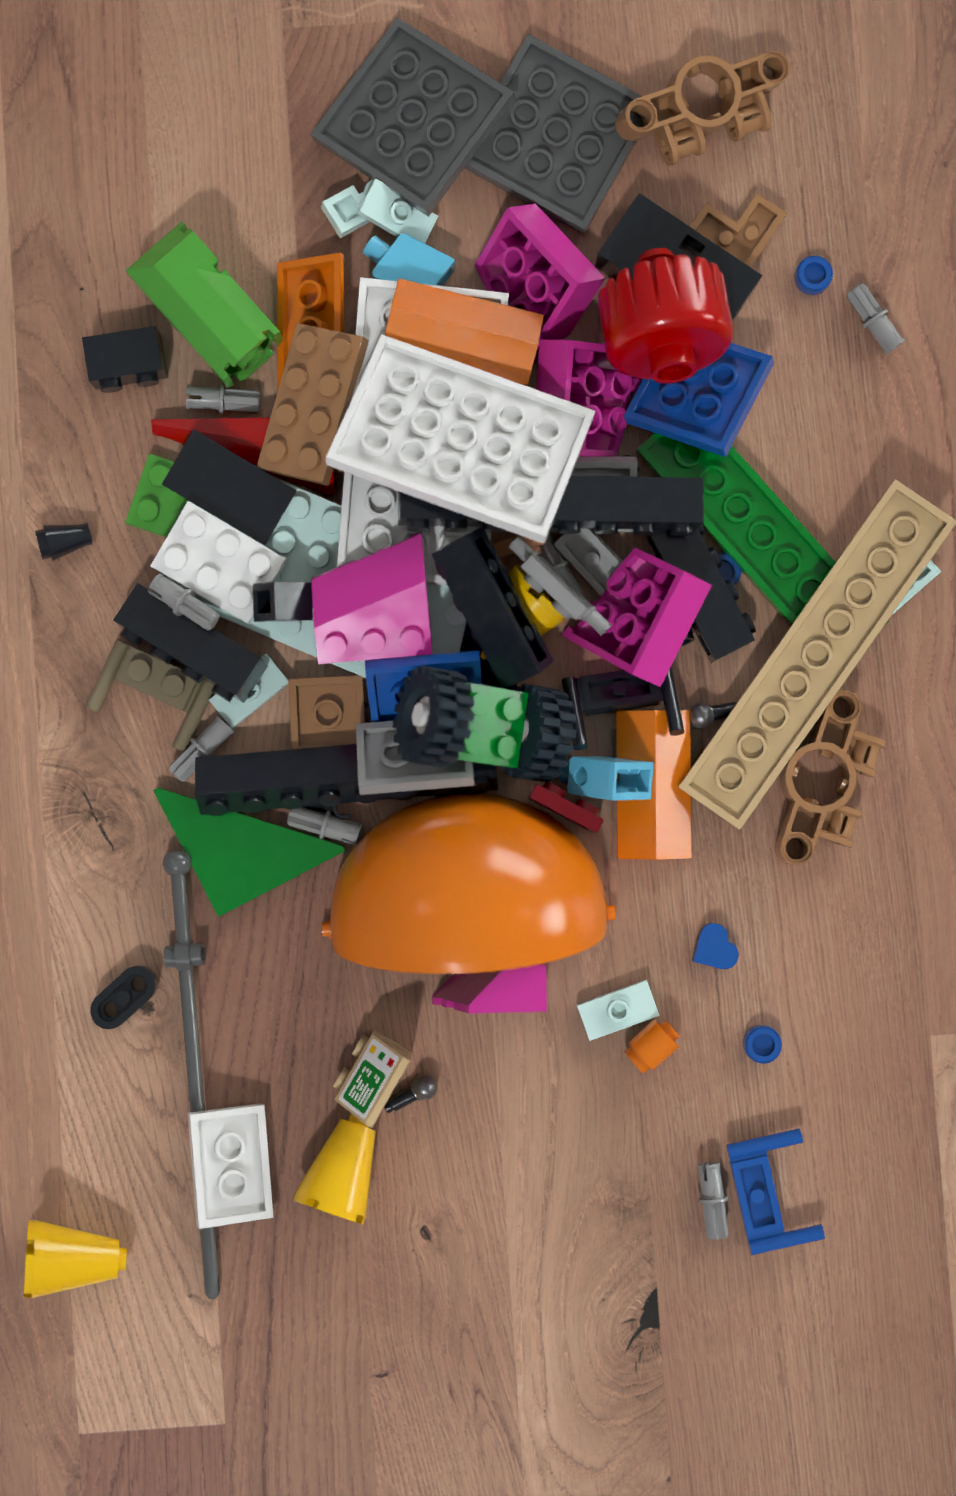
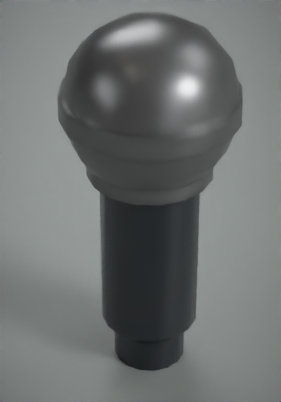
[689,702,736,728]
[384,1074,437,1113]

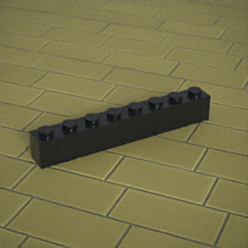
[398,475,704,536]
[195,744,498,816]

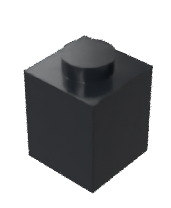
[252,582,313,622]

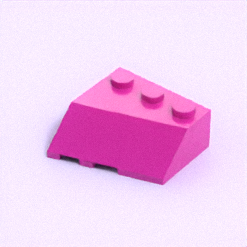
[474,204,606,364]
[536,339,641,457]
[311,531,432,664]
[562,548,712,687]
[432,963,547,1013]

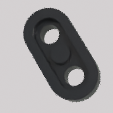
[90,965,158,1029]

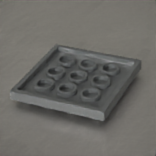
[310,17,516,217]
[464,34,643,235]

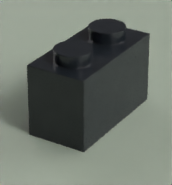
[82,326,168,393]

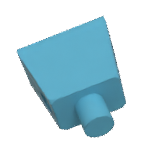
[363,233,455,286]
[559,756,654,801]

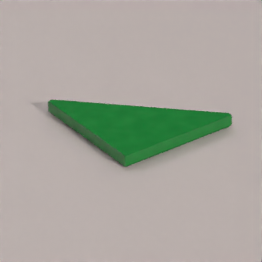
[153,788,346,917]

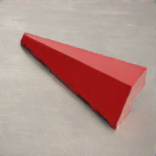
[151,417,335,497]

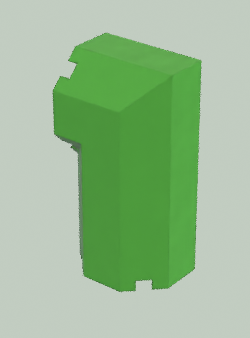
[125,221,283,388]

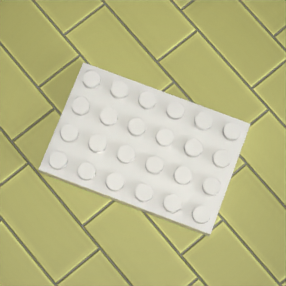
[326,334,595,544]

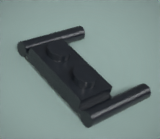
[562,666,685,750]

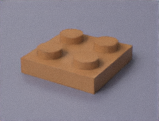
[288,675,366,749]

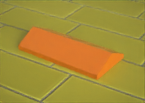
[277,253,344,388]
[385,278,544,386]
[616,710,692,860]

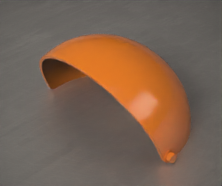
[322,793,616,974]

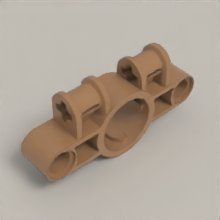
[615,51,790,166]
[775,690,886,865]

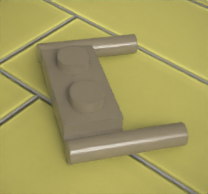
[85,640,214,751]

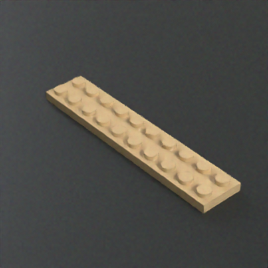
[678,479,956,830]

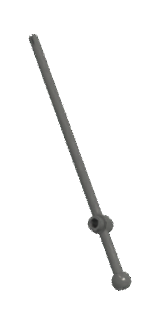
[162,851,220,1299]

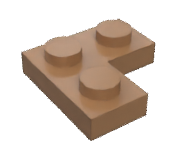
[690,193,787,267]

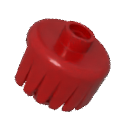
[598,248,733,383]

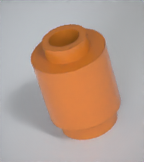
[624,1019,680,1074]

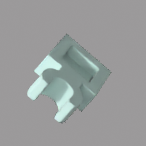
[321,180,372,238]

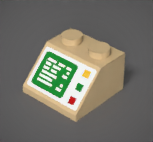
[333,1030,412,1128]

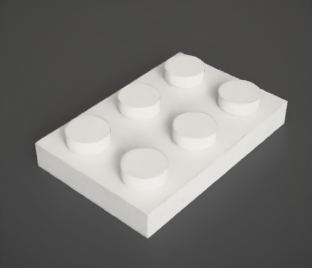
[150,501,287,624]
[187,1103,274,1229]

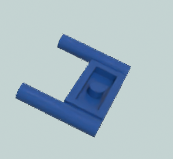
[726,1128,825,1256]

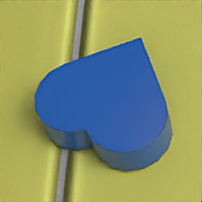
[692,923,739,969]

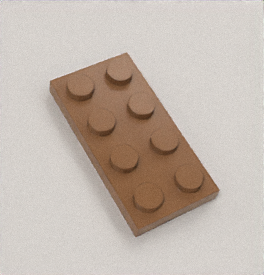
[257,323,369,486]

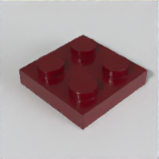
[527,781,604,833]

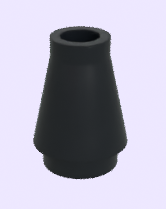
[35,523,93,561]

